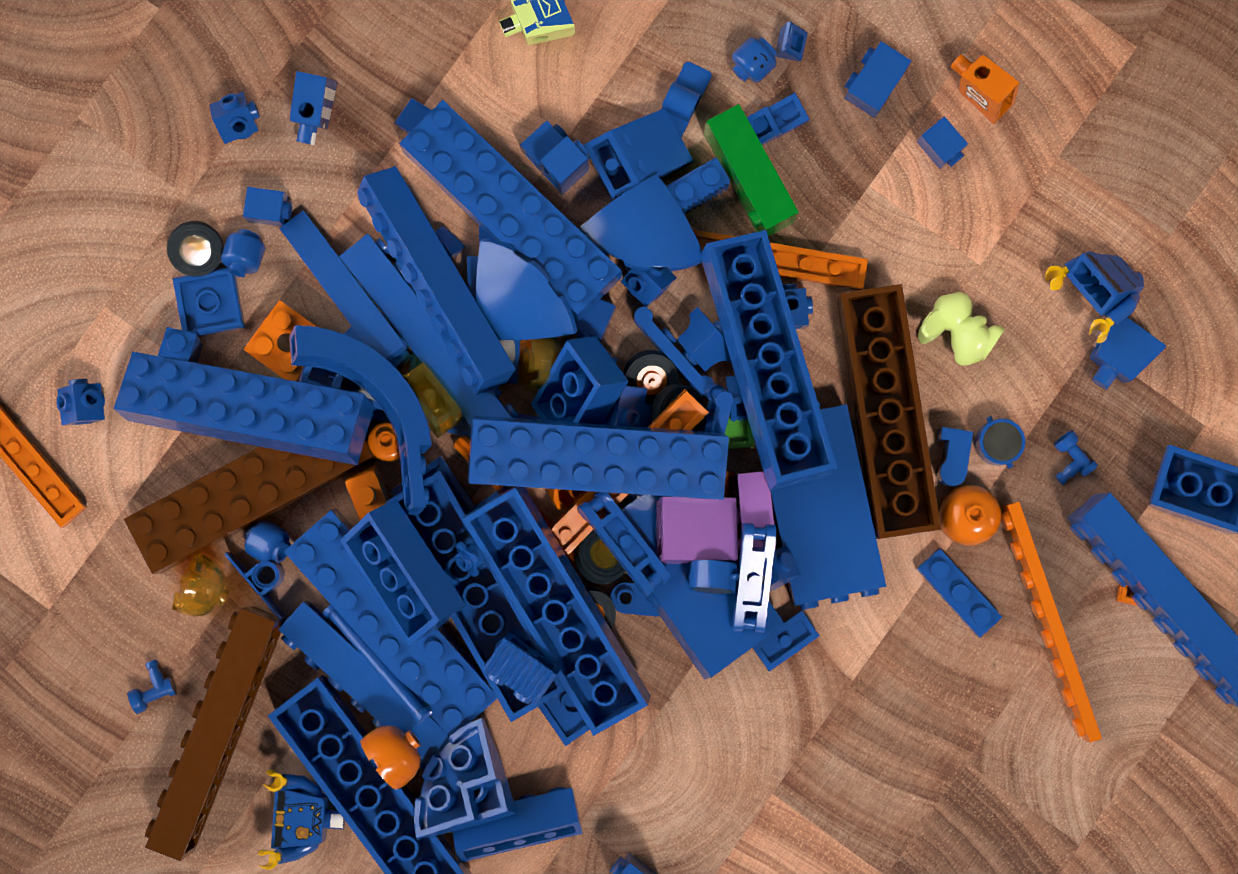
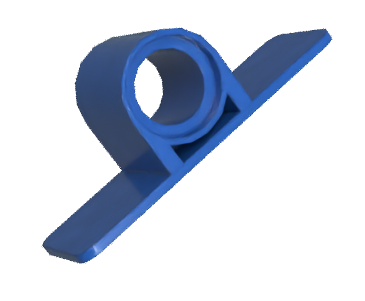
[662,62,712,138]
[225,552,286,620]

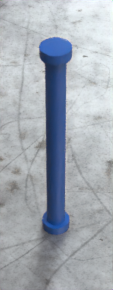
[322,605,432,724]

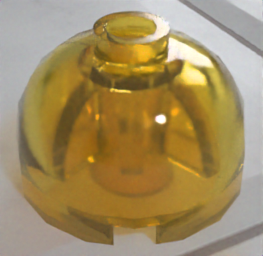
[519,337,564,391]
[171,553,229,617]

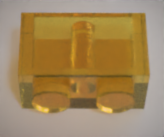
[403,362,463,439]

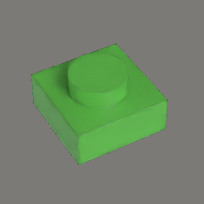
[725,418,755,450]

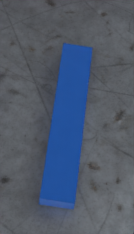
[279,210,407,362]

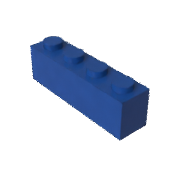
[453,787,583,862]

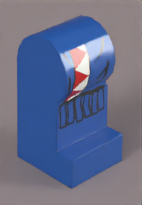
[936,427,973,487]

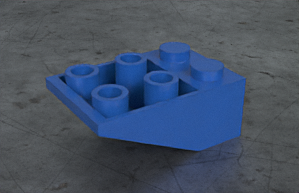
[583,108,694,201]

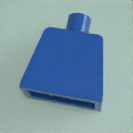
[1090,318,1166,390]

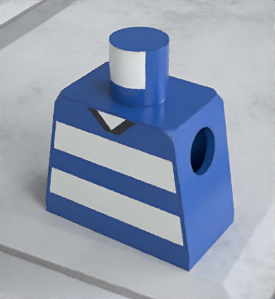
[290,71,338,145]

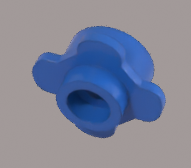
[455,542,484,577]

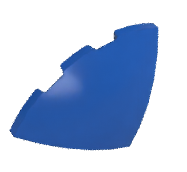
[579,174,702,272]
[476,238,577,340]
[414,718,517,839]

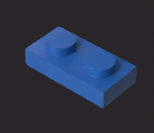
[753,610,820,672]

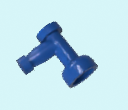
[1053,430,1098,485]
[127,660,177,714]

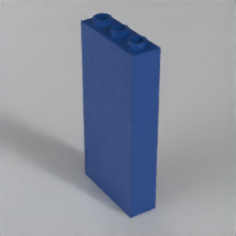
[771,404,886,610]
[606,494,785,680]

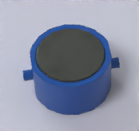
[974,416,1026,469]
[688,560,739,594]

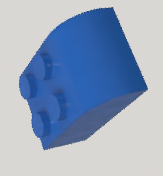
[531,336,628,424]
[1148,445,1238,534]

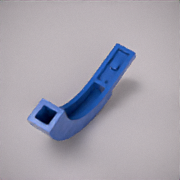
[289,325,432,516]

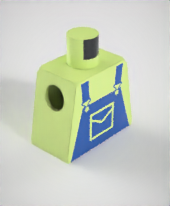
[499,0,575,45]

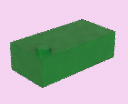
[703,104,799,236]

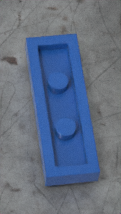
[916,548,1003,638]

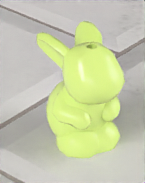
[918,291,1005,366]

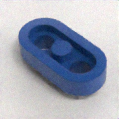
[610,582,659,617]

